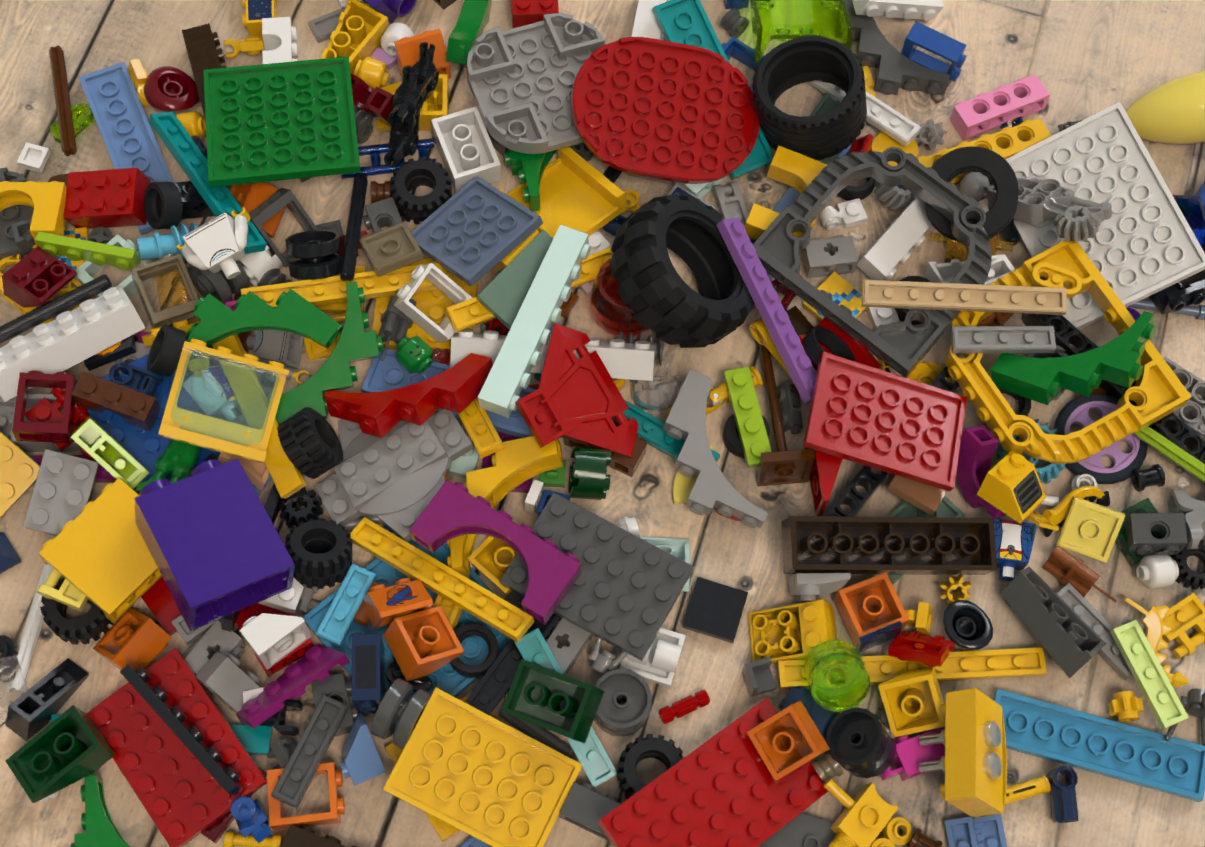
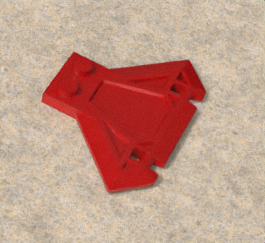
[515,323,639,458]

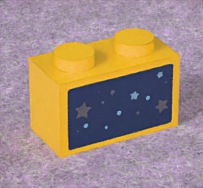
[242,0,277,37]

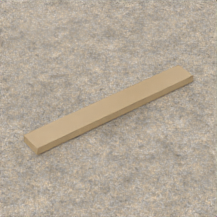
[862,280,1067,315]

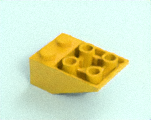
[377,74,449,131]
[748,599,839,664]

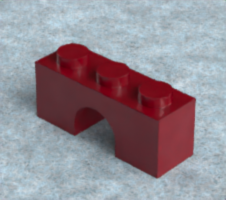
[351,74,394,126]

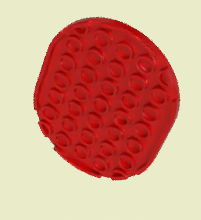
[571,37,760,184]

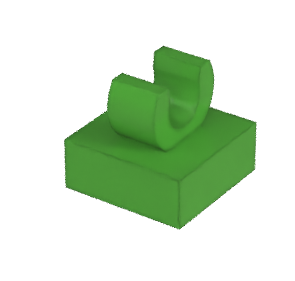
[539,460,566,488]

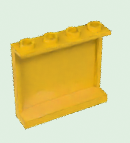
[498,146,628,238]
[39,478,162,624]

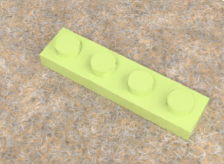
[1110,619,1189,730]

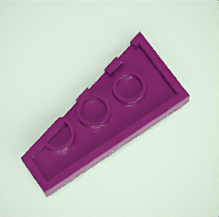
[236,644,350,728]

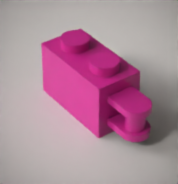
[880,727,945,781]

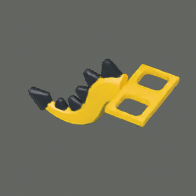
[1027,486,1110,537]

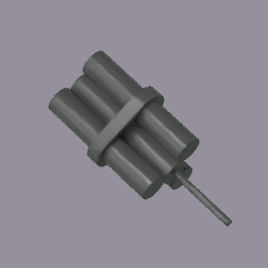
[378,289,416,361]

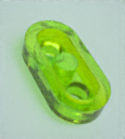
[50,103,94,144]

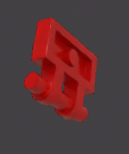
[25,388,90,452]
[888,630,955,667]

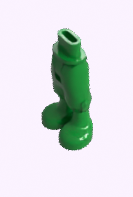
[135,439,201,494]

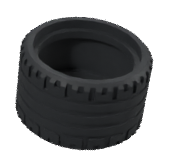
[752,36,867,160]

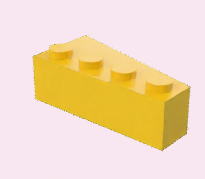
[320,0,389,74]

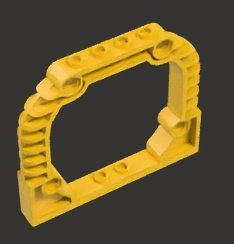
[945,240,1192,464]

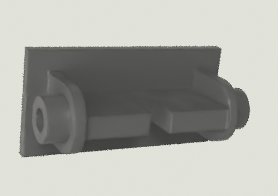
[776,379,803,434]

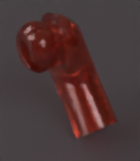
[432,348,451,365]

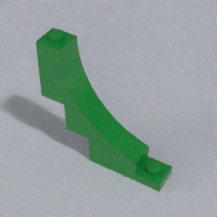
[446,0,492,65]

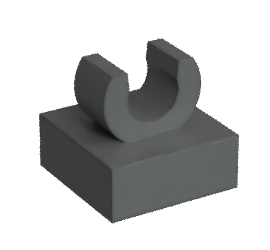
[267,738,297,769]

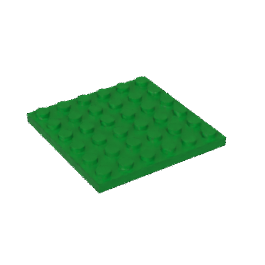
[203,56,361,187]

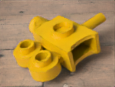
[823,778,913,847]

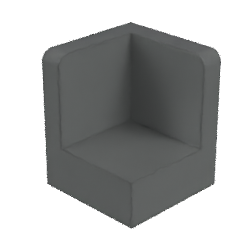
[742,657,777,697]

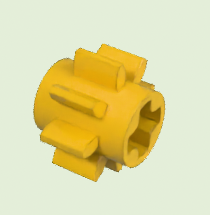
[939,573,972,605]
[1108,691,1145,722]

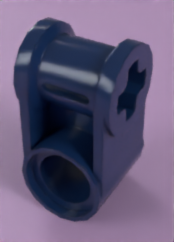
[109,362,163,397]

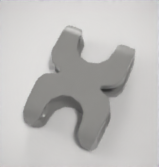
[1168,489,1205,549]

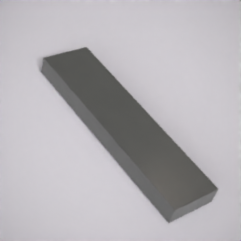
[271,695,349,809]

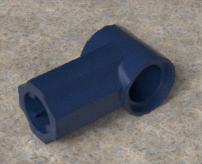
[1046,765,1079,823]

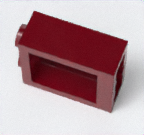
[12,370,77,443]

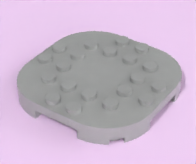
[467,13,605,154]

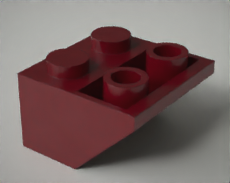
[2,246,77,308]

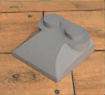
[788,573,850,602]

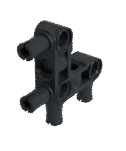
[384,42,439,167]

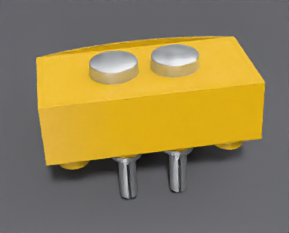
[918,688,1007,817]

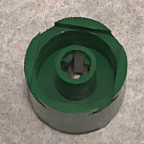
[568,446,611,500]

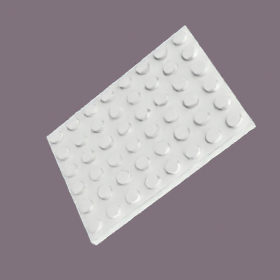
[1005,102,1205,330]

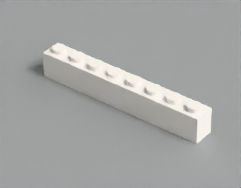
[450,329,656,381]

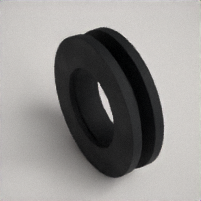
[923,146,1019,242]

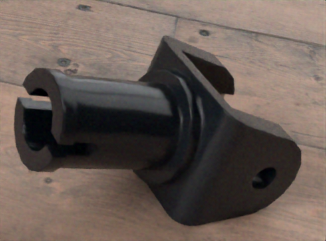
[259,701,303,736]

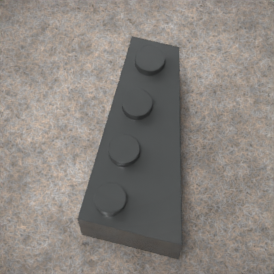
[1000,566,1106,678]

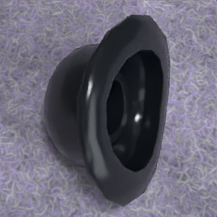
[943,600,993,650]

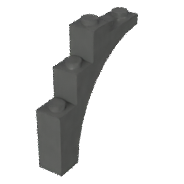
[836,0,950,95]

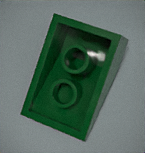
[501,659,604,744]
[6,705,116,803]

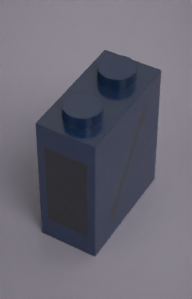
[352,634,385,717]

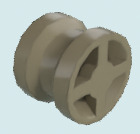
[811,751,844,783]

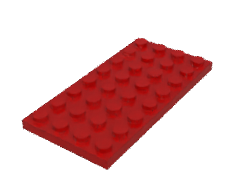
[597,698,828,847]

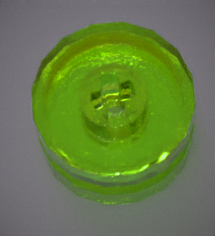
[804,640,870,712]

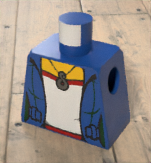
[987,517,1037,582]

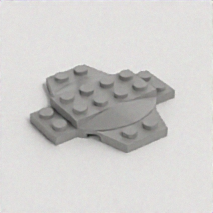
[314,409,474,542]

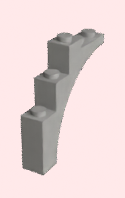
[663,369,768,528]

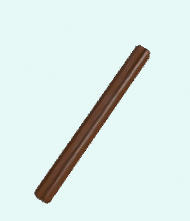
[49,45,77,156]

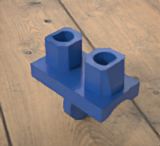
[230,796,272,843]

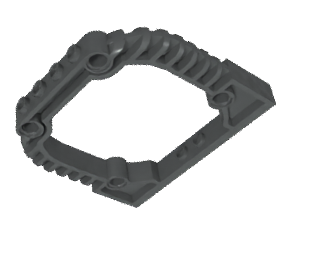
[753,147,992,378]

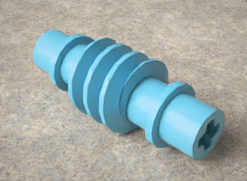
[136,223,202,262]

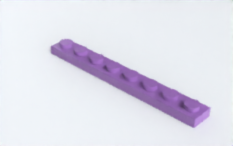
[716,218,816,404]

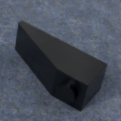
[6,658,89,742]

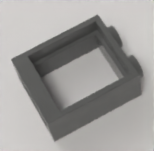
[249,188,318,267]

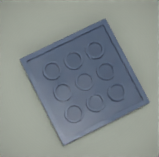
[411,175,543,287]

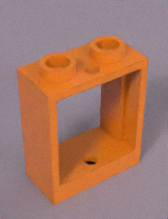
[267,762,345,831]

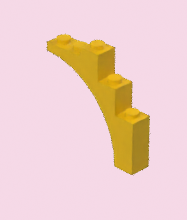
[447,436,563,578]

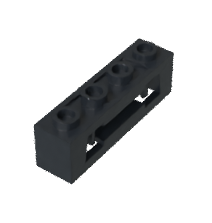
[1149,270,1205,315]

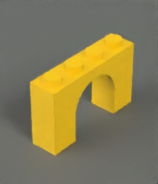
[744,146,827,240]
[0,181,67,245]

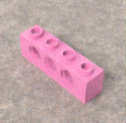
[950,74,1050,141]

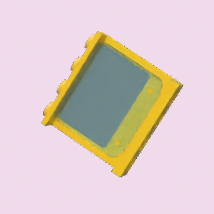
[158,339,290,463]

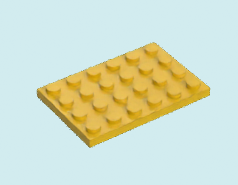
[382,688,582,847]

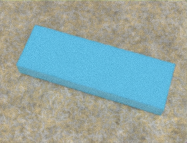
[315,564,377,647]

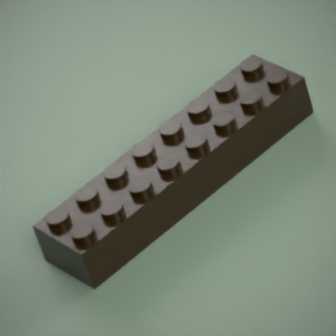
[781,516,997,575]

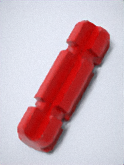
[658,690,710,724]

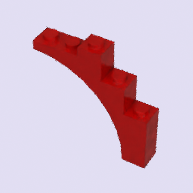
[324,353,493,438]

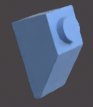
[340,715,386,785]

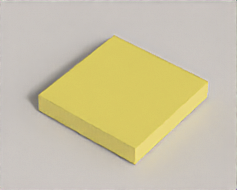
[1056,496,1126,563]

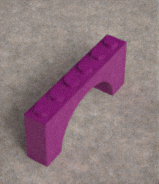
[409,480,582,625]

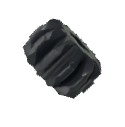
[278,487,324,529]

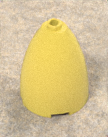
[1125,70,1205,144]

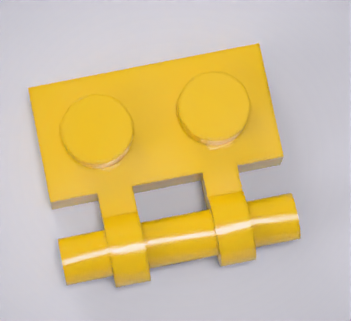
[1162,593,1205,659]

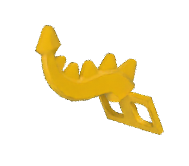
[1122,595,1189,688]

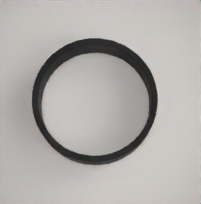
[803,326,856,365]

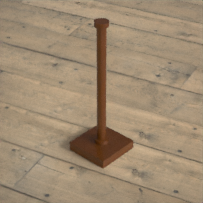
[756,341,815,486]

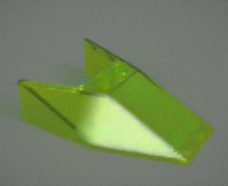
[750,0,853,62]

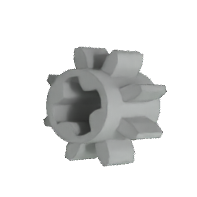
[916,119,947,150]

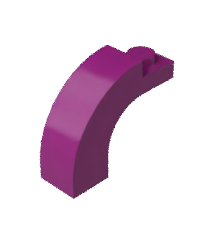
[956,425,1006,519]

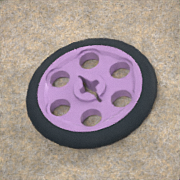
[1054,394,1148,484]

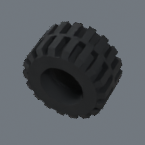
[390,157,452,225]
[278,407,343,479]
[285,518,353,589]
[40,578,113,645]
[617,734,685,799]

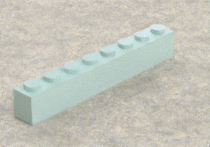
[478,225,591,418]

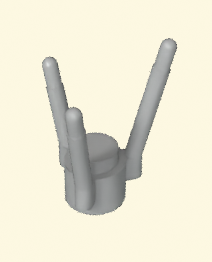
[589,637,628,675]

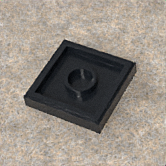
[682,577,748,643]

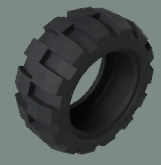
[610,194,754,348]

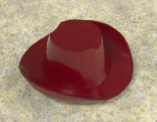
[144,66,199,111]

